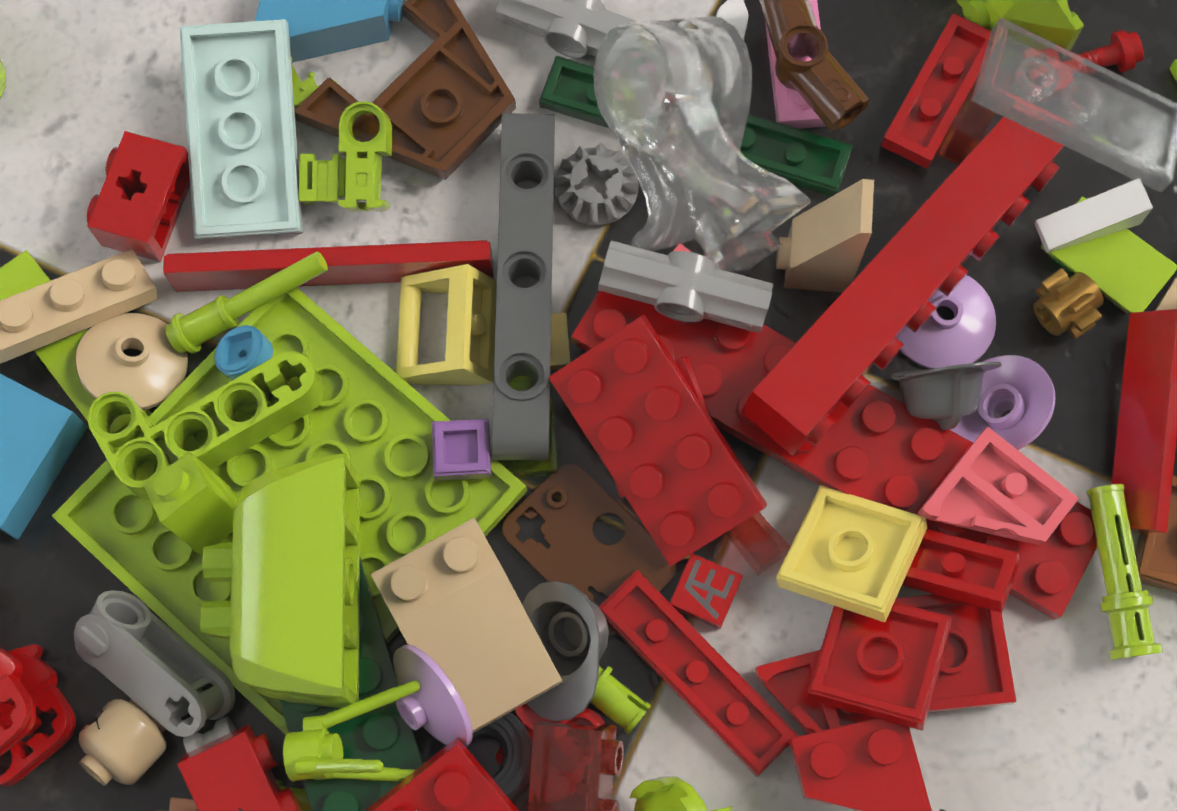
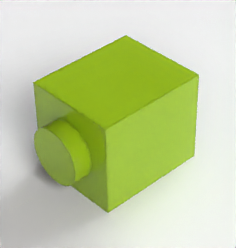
[144,451,237,556]

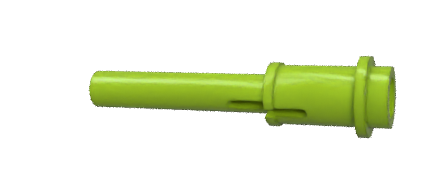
[165,252,328,354]

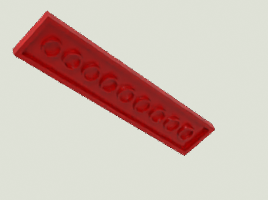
[571,291,1097,620]

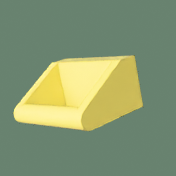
[396,264,497,386]

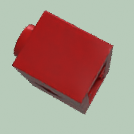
[87,131,190,262]

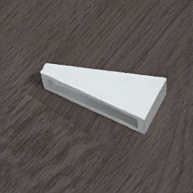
[1034,178,1153,253]

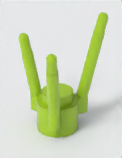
[283,680,420,782]

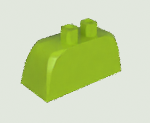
[200,453,360,708]

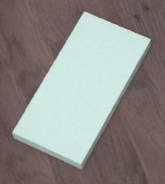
[179,19,303,240]

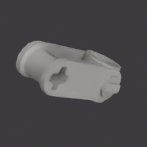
[74,590,235,737]

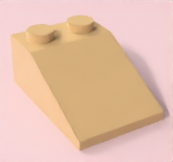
[371,518,563,733]

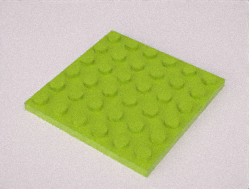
[52,287,527,735]

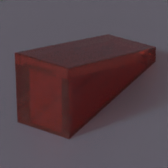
[937,66,1013,165]
[725,512,790,576]

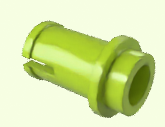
[590,666,651,735]

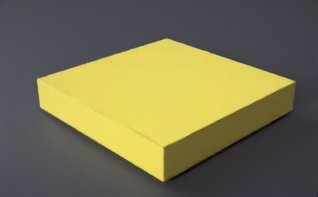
[776,485,927,622]

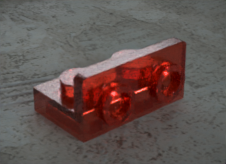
[528,721,624,811]

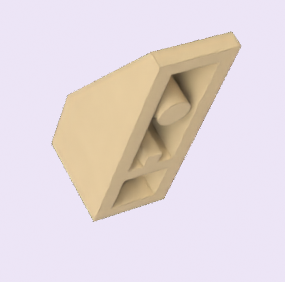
[776,179,874,293]

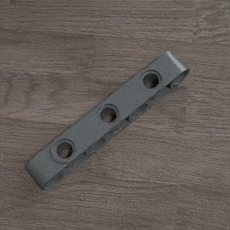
[492,113,555,461]

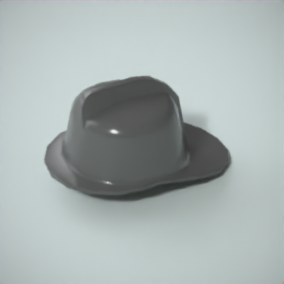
[891,362,1002,430]
[522,580,609,722]

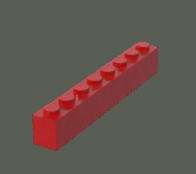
[741,105,1065,456]

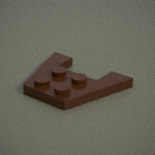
[294,0,516,180]

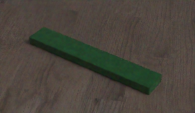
[539,56,853,197]

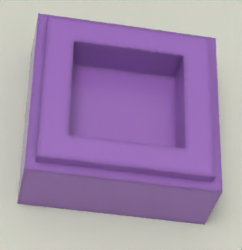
[432,419,491,481]

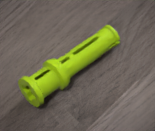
[1086,484,1163,660]

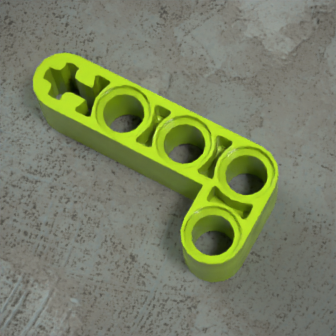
[87,351,324,500]

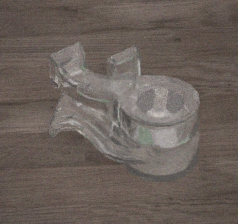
[594,16,811,273]

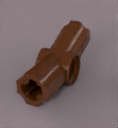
[759,0,870,132]

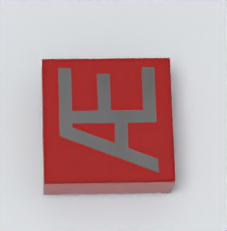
[670,553,743,630]

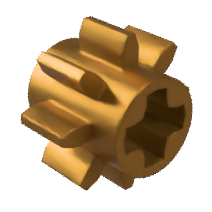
[1033,268,1103,339]

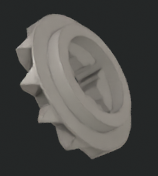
[555,143,639,225]

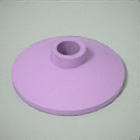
[897,275,996,369]
[950,355,1056,450]
[393,644,473,747]

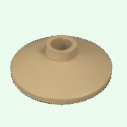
[76,313,188,410]

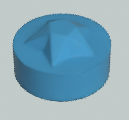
[214,325,273,381]

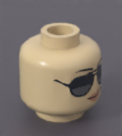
[79,699,167,786]

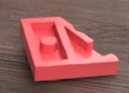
[917,426,1079,545]

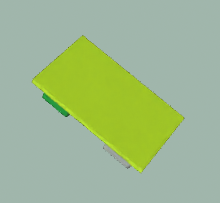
[1040,196,1177,314]

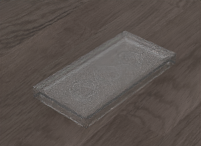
[971,18,1177,193]

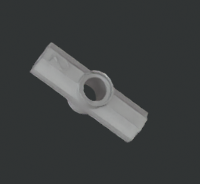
[495,0,655,73]
[598,241,773,333]

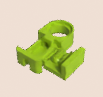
[299,101,392,212]

